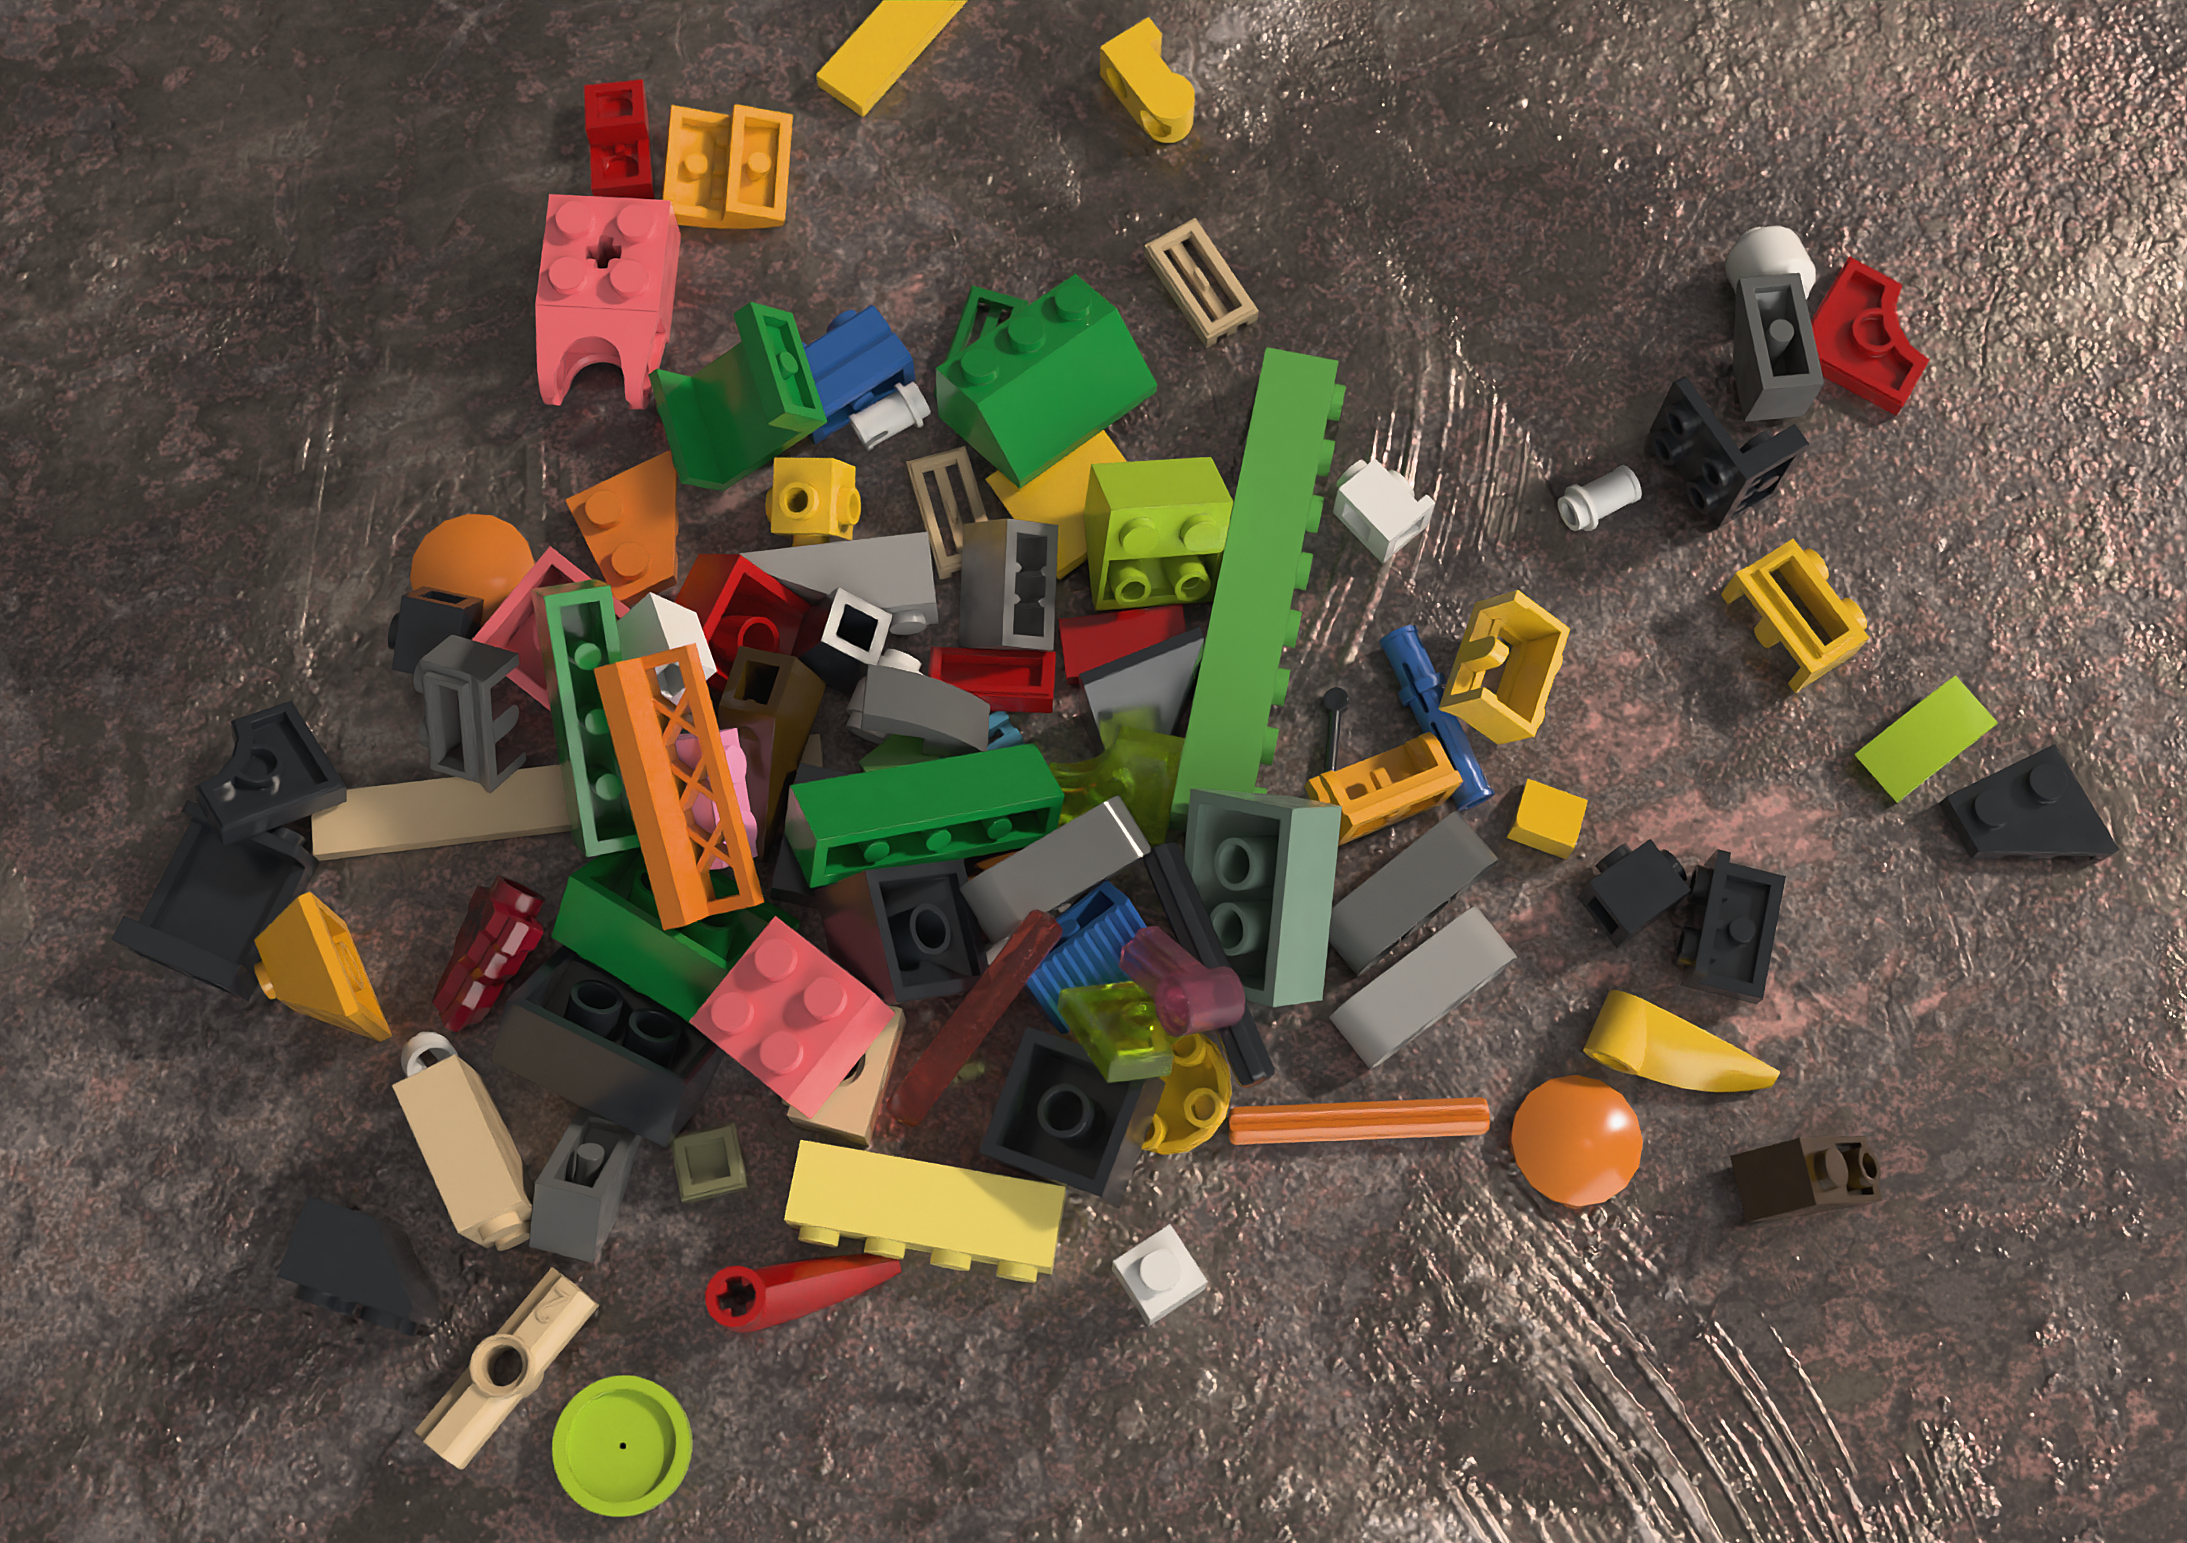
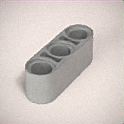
[1329,906,1517,1070]

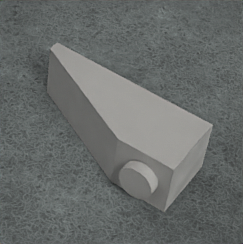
[740,532,939,635]

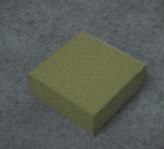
[670,1122,750,1204]

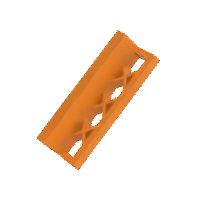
[594,643,764,930]

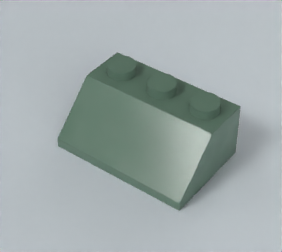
[1172,788,1342,1007]

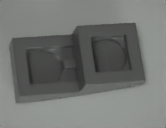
[861,663,990,757]

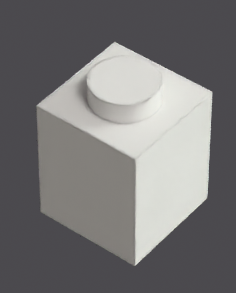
[616,592,717,705]
[1112,1224,1208,1327]

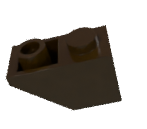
[1730,1136,1882,1222]

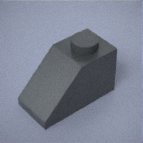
[1733,273,1824,422]
[529,1107,641,1263]

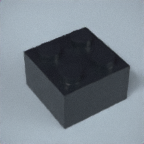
[978,1026,1166,1209]

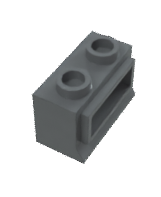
[413,634,526,793]

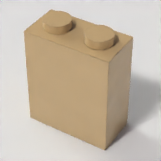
[392,1054,535,1251]

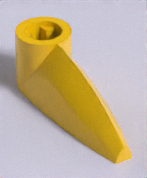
[1583,990,1780,1092]

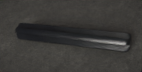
[1143,842,1275,1088]

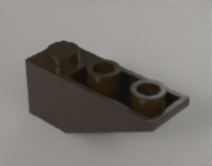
[717,646,826,863]

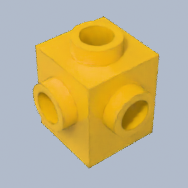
[765,458,861,547]

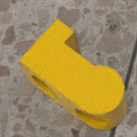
[1100,17,1195,143]

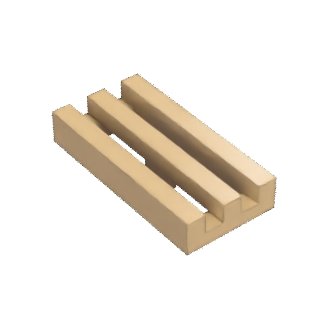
[1144,218,1259,348]
[906,446,988,580]

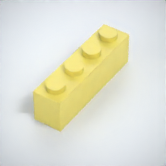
[784,1140,1066,1283]

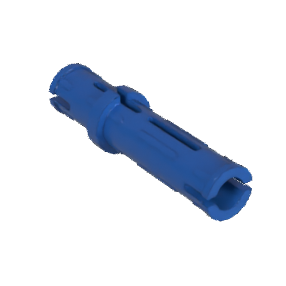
[1379,625,1495,811]

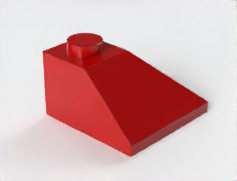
[674,554,813,695]

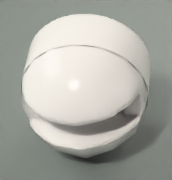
[401,1032,458,1077]

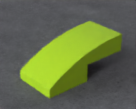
[1854,675,1998,804]

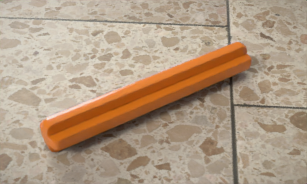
[1228,1097,1490,1145]

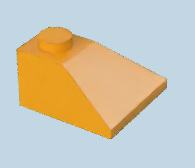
[254,892,392,1042]

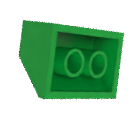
[935,274,1157,489]
[551,847,800,1025]

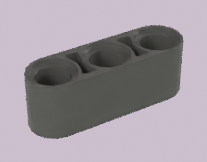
[959,795,1153,946]
[1328,811,1499,976]

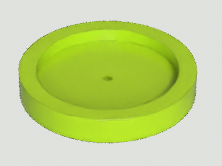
[552,1375,692,1517]

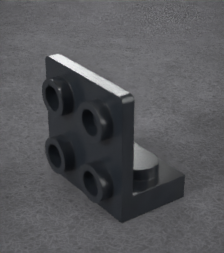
[1650,376,1809,528]

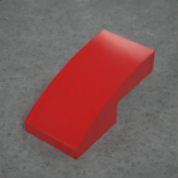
[584,79,655,200]

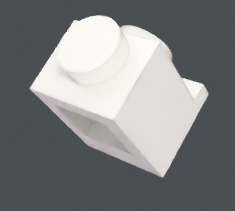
[1333,459,1435,564]

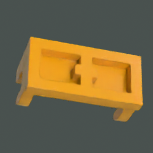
[1304,732,1463,846]

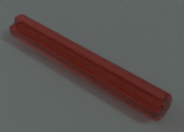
[887,909,1063,1127]

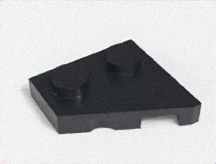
[1938,744,2120,860]

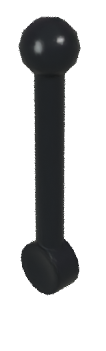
[1323,687,1350,773]

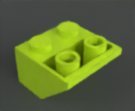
[1084,457,1233,610]

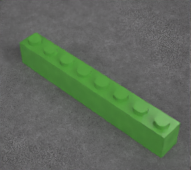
[1169,347,1346,832]

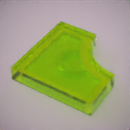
[1049,725,1185,848]
[1057,977,1207,1083]

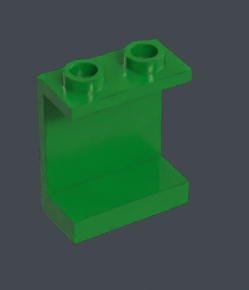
[648,301,827,491]

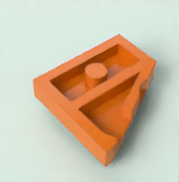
[565,449,679,608]

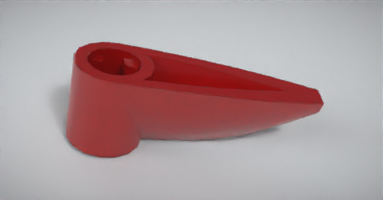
[705,1253,902,1333]

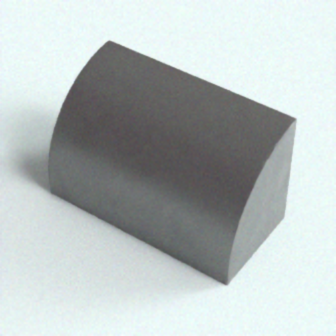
[958,518,1058,651]

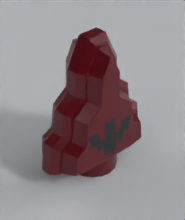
[432,876,545,1032]

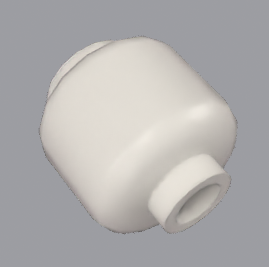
[1725,226,1816,300]

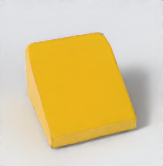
[1506,779,1588,860]

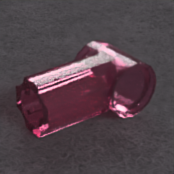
[1119,926,1245,1037]

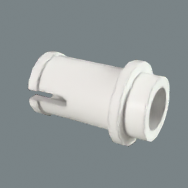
[848,382,931,451]
[1558,465,1642,531]

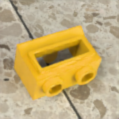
[1721,538,1870,693]
[1438,590,1570,745]

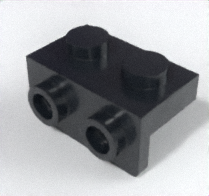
[1675,849,1786,1004]

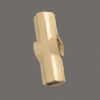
[415,1267,599,1469]

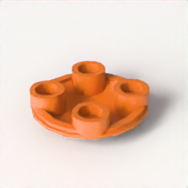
[410,514,535,629]
[1508,1075,1643,1209]

